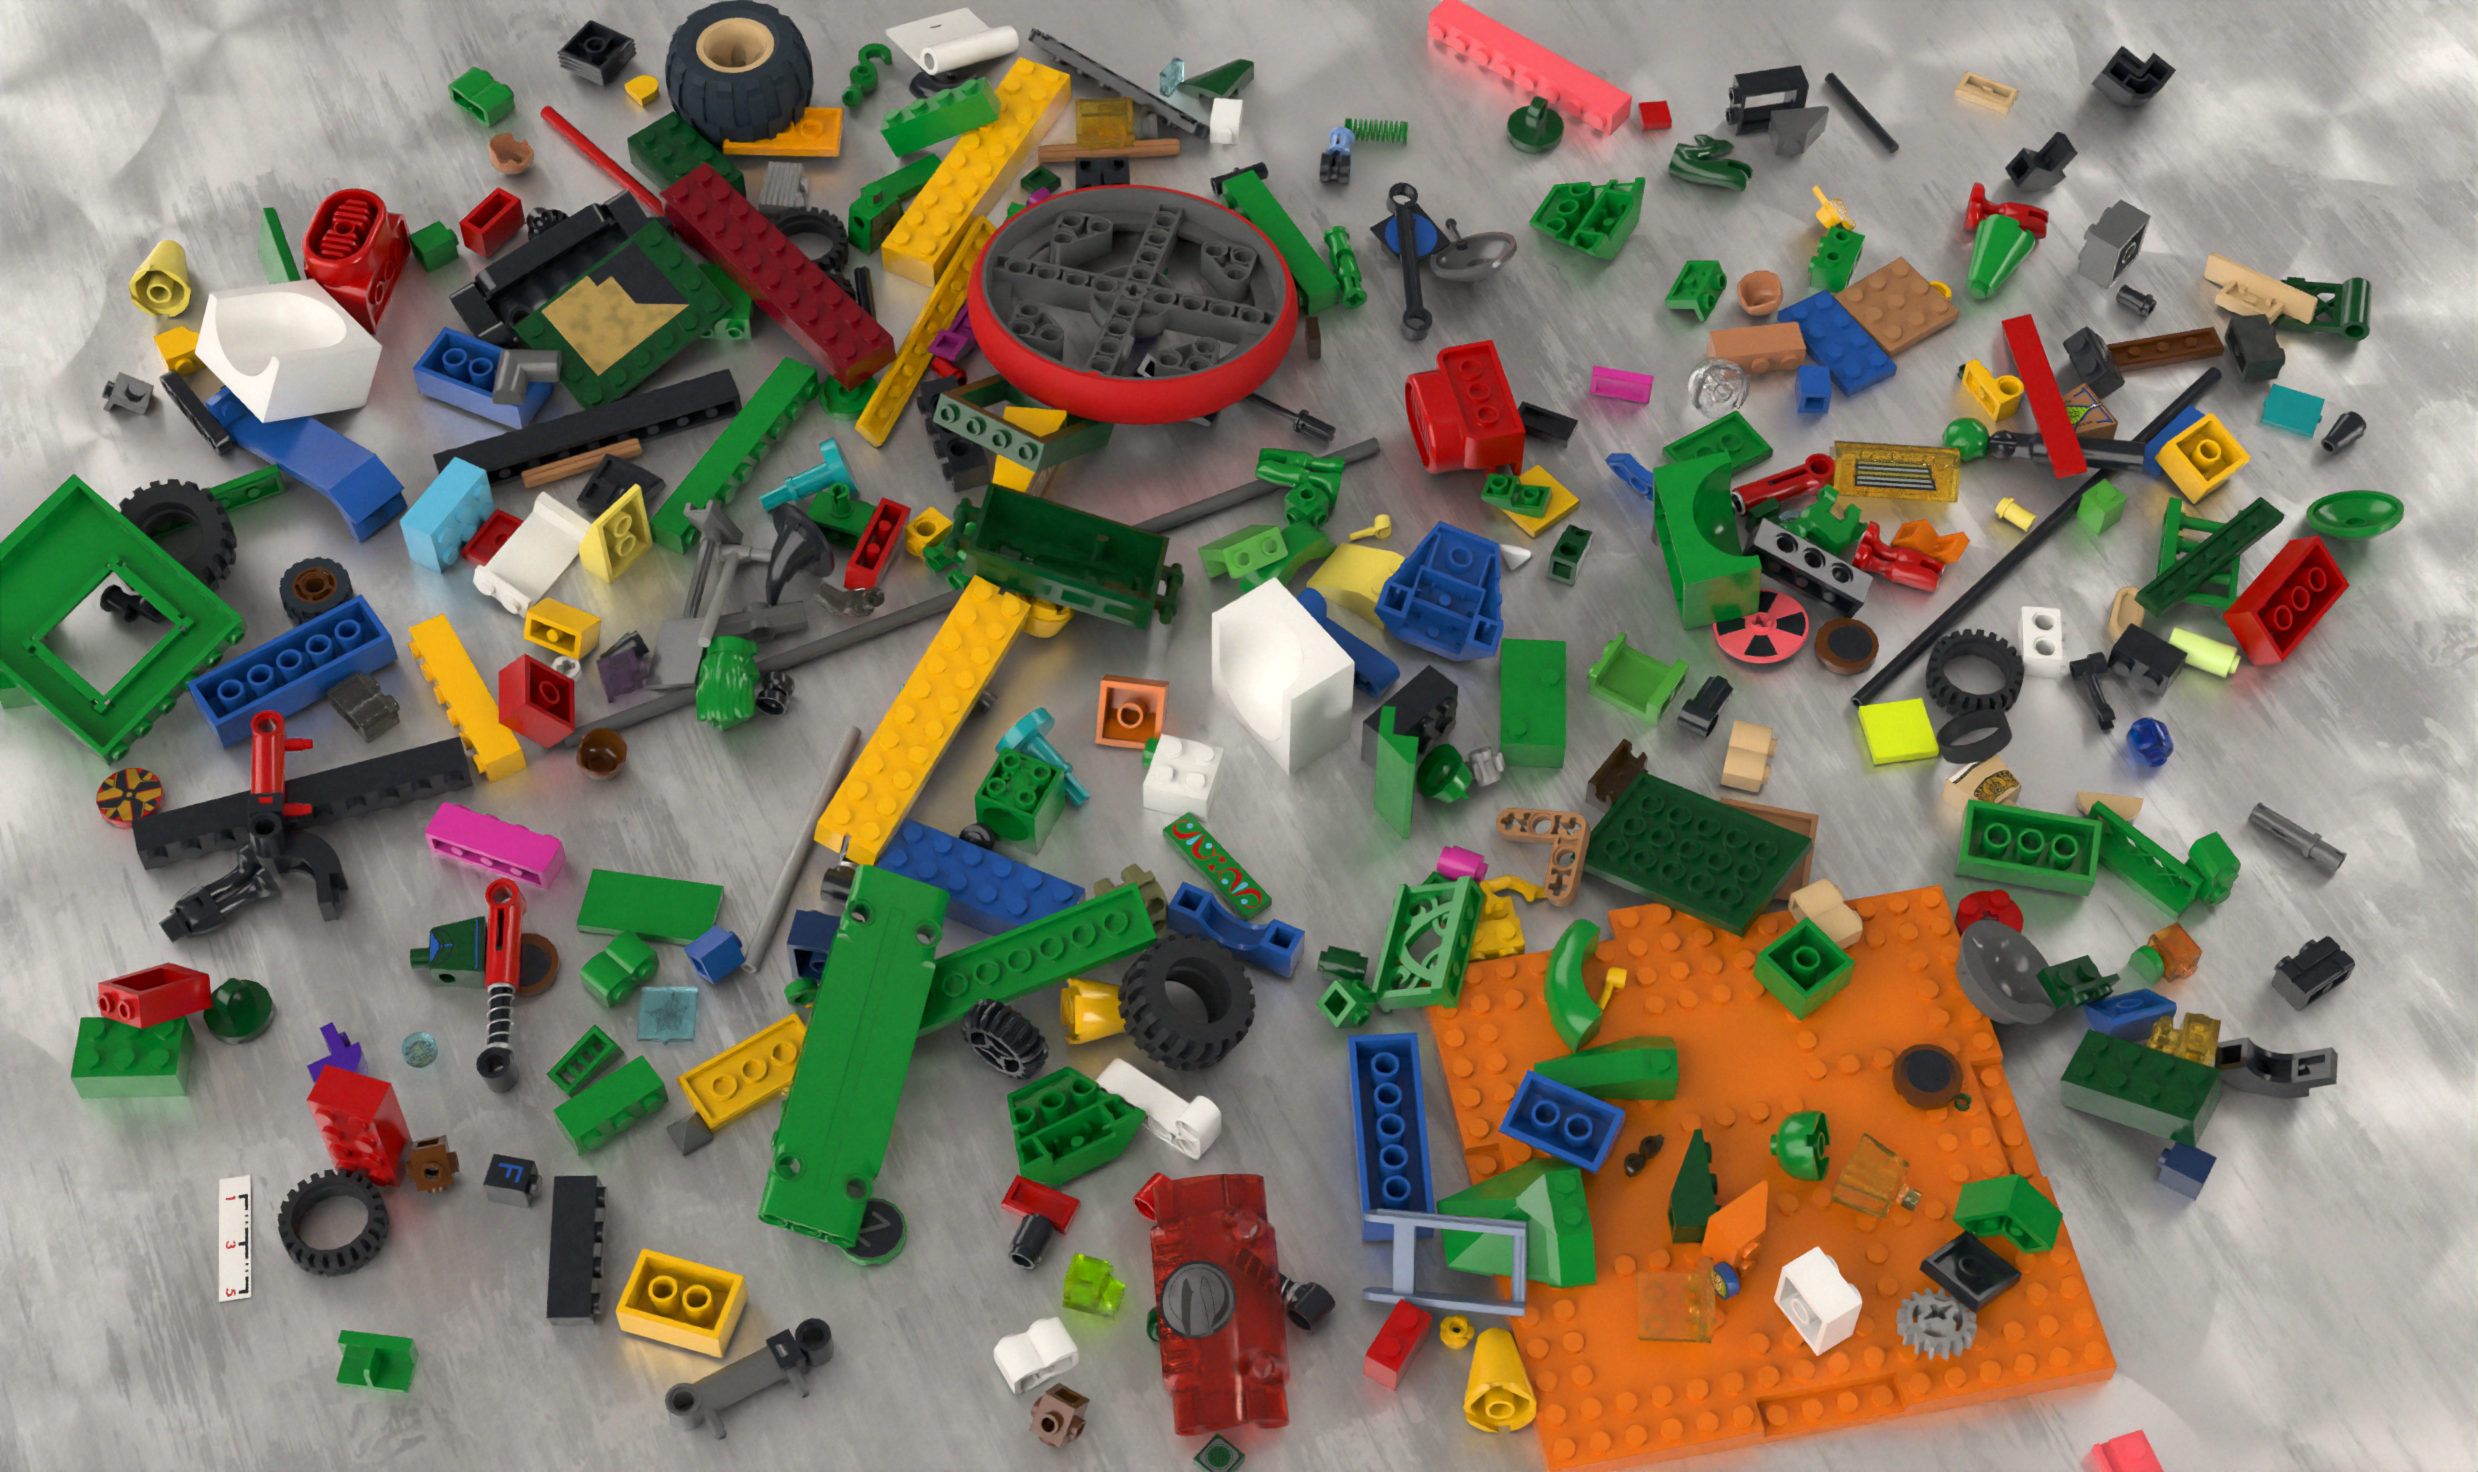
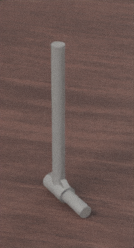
[697,543,772,648]

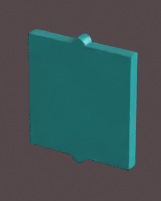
[2260,384,2325,438]

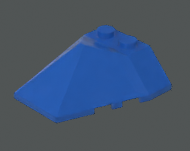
[1374,521,1504,662]

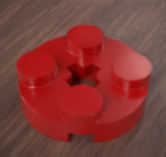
[1954,889,2024,939]

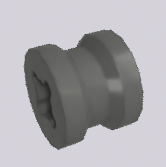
[1133,113,1158,140]

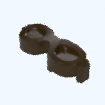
[1623,1134,1665,1178]

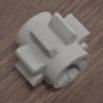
[1465,746,1506,786]

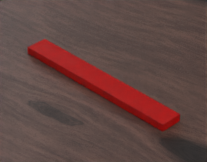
[2001,314,2087,479]

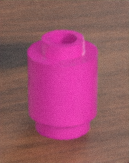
[1437,845,1488,883]

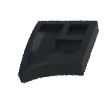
[576,453,666,514]

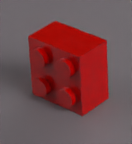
[499,653,575,749]

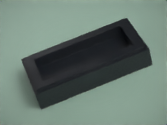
[1518,401,1578,449]

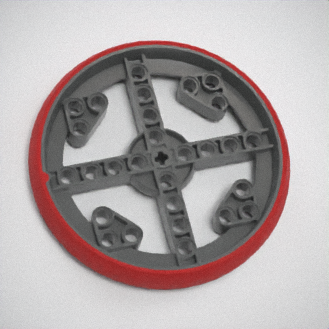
[967,184,1298,425]

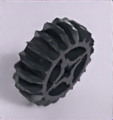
[960,998,1049,1080]

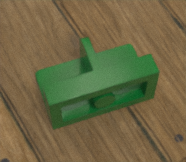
[336,1330,419,1394]

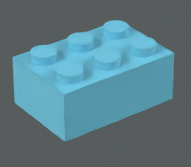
[400,457,496,574]

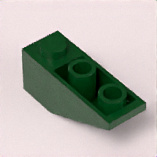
[1667,1129,1722,1244]

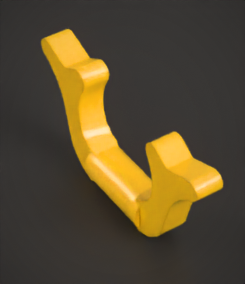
[1479,875,1546,914]

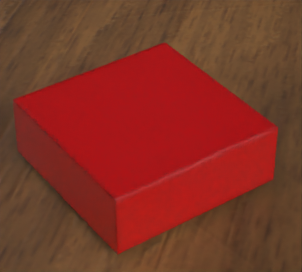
[1638,101,1672,130]

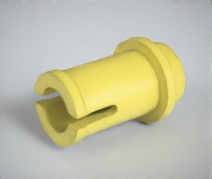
[1995,496,2037,532]

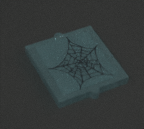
[636,984,698,1045]

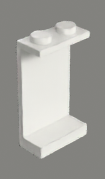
[473,491,592,618]

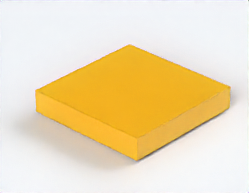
[1500,464,1580,538]

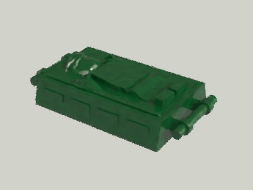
[943,482,1184,631]

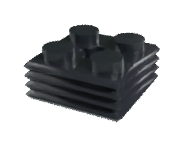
[557,20,637,86]

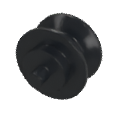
[959,823,995,851]

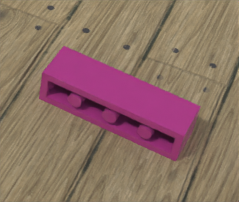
[424,801,567,891]

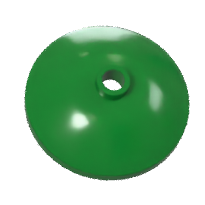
[2307,490,2404,542]

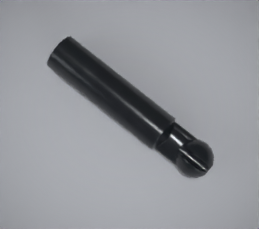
[1988,430,2146,472]

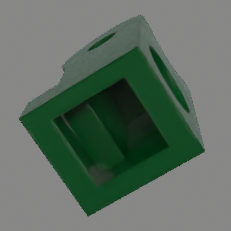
[1547,524,1594,586]

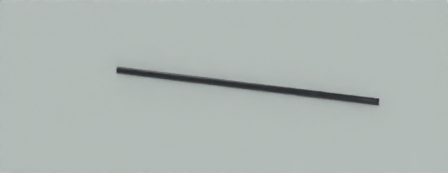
[1850,367,2222,710]

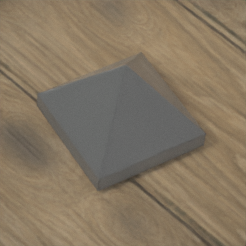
[666,1111,714,1156]

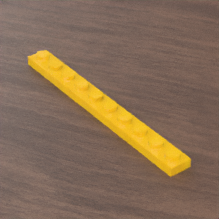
[854,214,997,447]

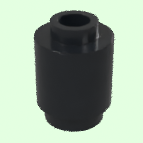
[1008,1213,1055,1269]

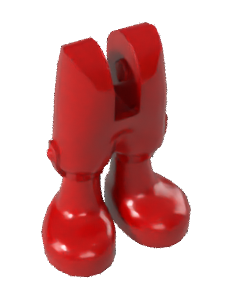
[1964,182,2049,239]
[1852,521,1945,592]

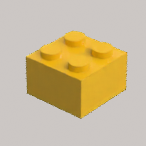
[2154,412,2251,505]

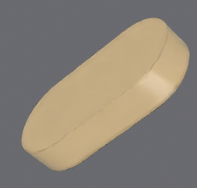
[2108,586,2145,640]

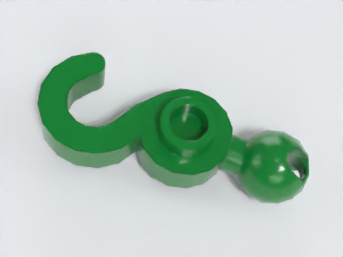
[841,43,892,108]

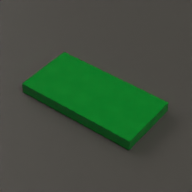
[576,869,724,945]

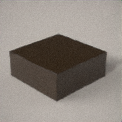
[1305,317,1321,360]

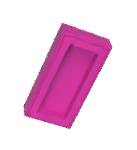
[1590,366,1654,404]

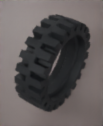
[769,206,849,274]
[1925,629,2024,716]
[278,1169,389,1277]

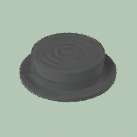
[1956,920,2056,1024]

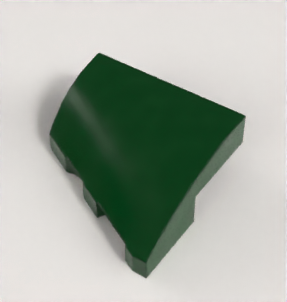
[1177,59,1254,100]

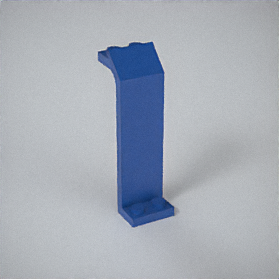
[205,386,408,543]

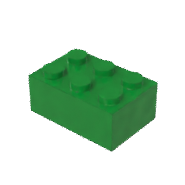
[70,1015,195,1098]

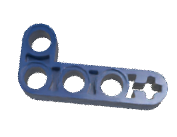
[1295,587,1400,699]

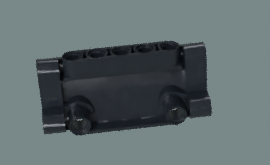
[449,189,650,349]

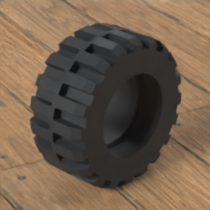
[119,479,237,597]
[1118,933,1256,1071]

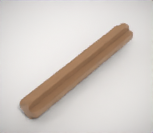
[521,438,642,489]

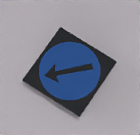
[1370,203,1452,265]

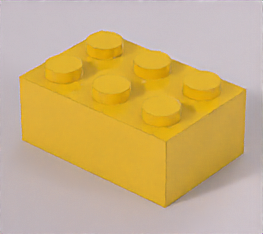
[615,1248,748,1358]

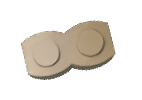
[1720,719,1777,793]
[1788,878,1863,949]

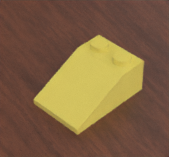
[578,484,653,585]
[1306,542,1406,630]

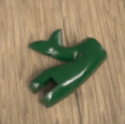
[1668,134,1753,192]

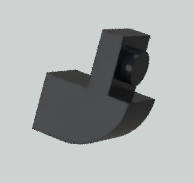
[2005,131,2078,192]

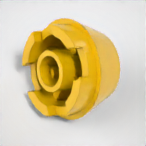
[1014,591,1075,638]

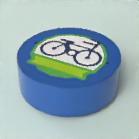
[1708,1262,1740,1300]

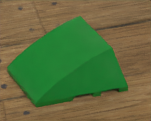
[1529,177,1646,260]
[1007,1066,1146,1186]

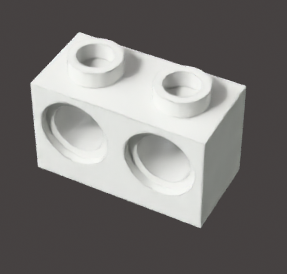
[2017,606,2067,679]

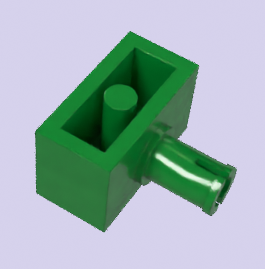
[807,482,877,550]

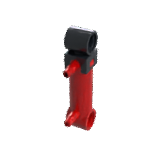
[247,710,313,859]

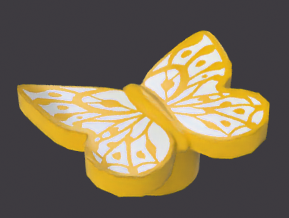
[1812,185,1856,231]

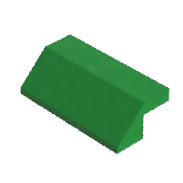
[1374,705,1419,839]

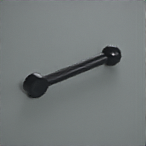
[1445,218,1468,250]

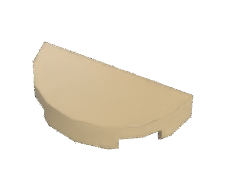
[2076,791,2144,827]

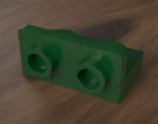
[2036,955,2120,1010]

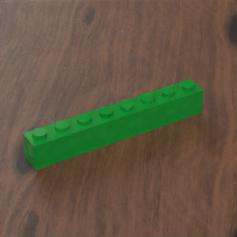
[649,357,820,556]

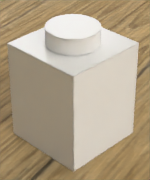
[1210,98,1243,145]

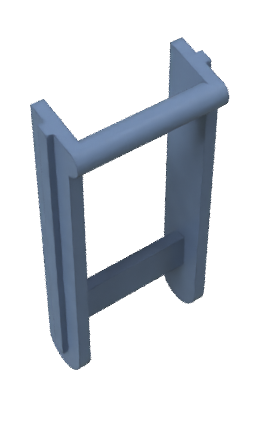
[1363,1208,1528,1317]

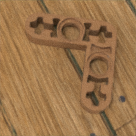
[1496,808,1591,907]

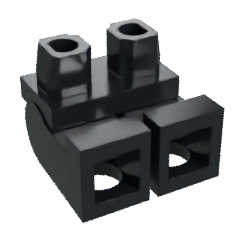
[1075,156,1130,190]

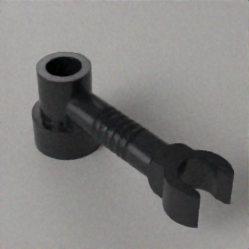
[2069,652,2116,730]

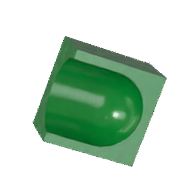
[1653,450,1762,631]

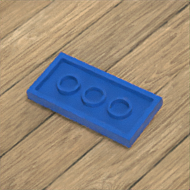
[1777,289,1897,397]

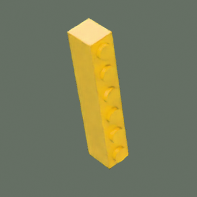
[407,613,527,783]

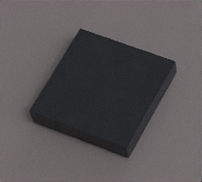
[1919,1231,2022,1314]

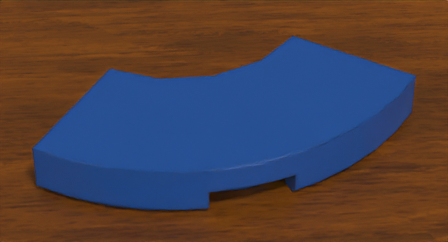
[1605,453,1653,502]

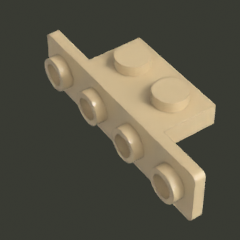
[2204,252,2318,324]

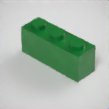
[553,1055,669,1156]

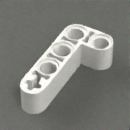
[1095,1058,1221,1160]

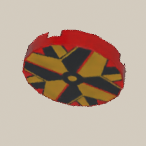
[96,768,165,828]

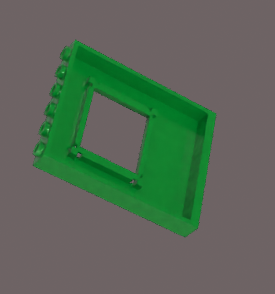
[0,474,248,766]

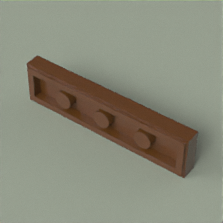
[2106,327,2225,373]

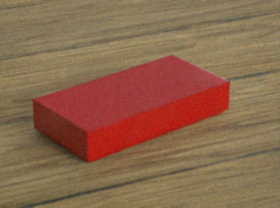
[1001,1174,1081,1235]

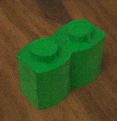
[448,67,515,127]
[2184,831,2241,906]
[578,929,660,1008]

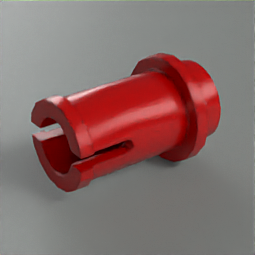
[931,356,968,387]

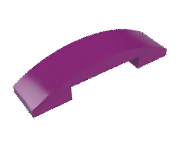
[928,303,978,362]

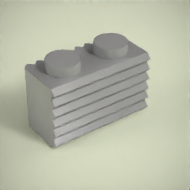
[758,161,809,220]

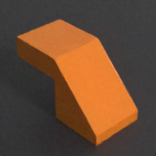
[1890,519,1970,564]

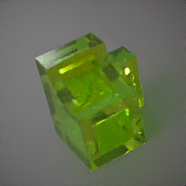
[1063,1253,1125,1320]

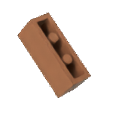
[1706,322,1806,378]

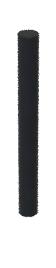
[1825,73,1899,153]

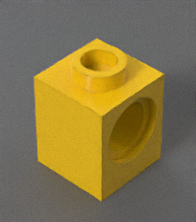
[904,506,953,561]

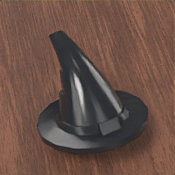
[765,503,835,606]

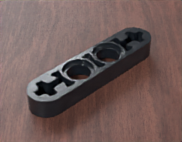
[159,370,233,455]

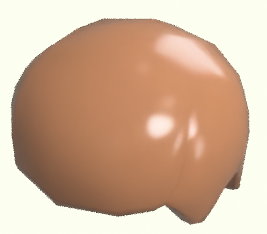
[488,133,534,175]
[1737,270,1783,316]

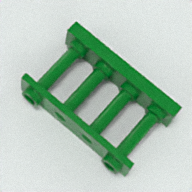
[2156,497,2243,626]

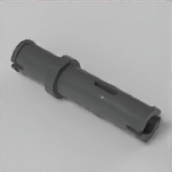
[2248,802,2347,872]

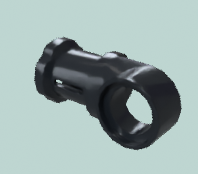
[100,584,164,624]

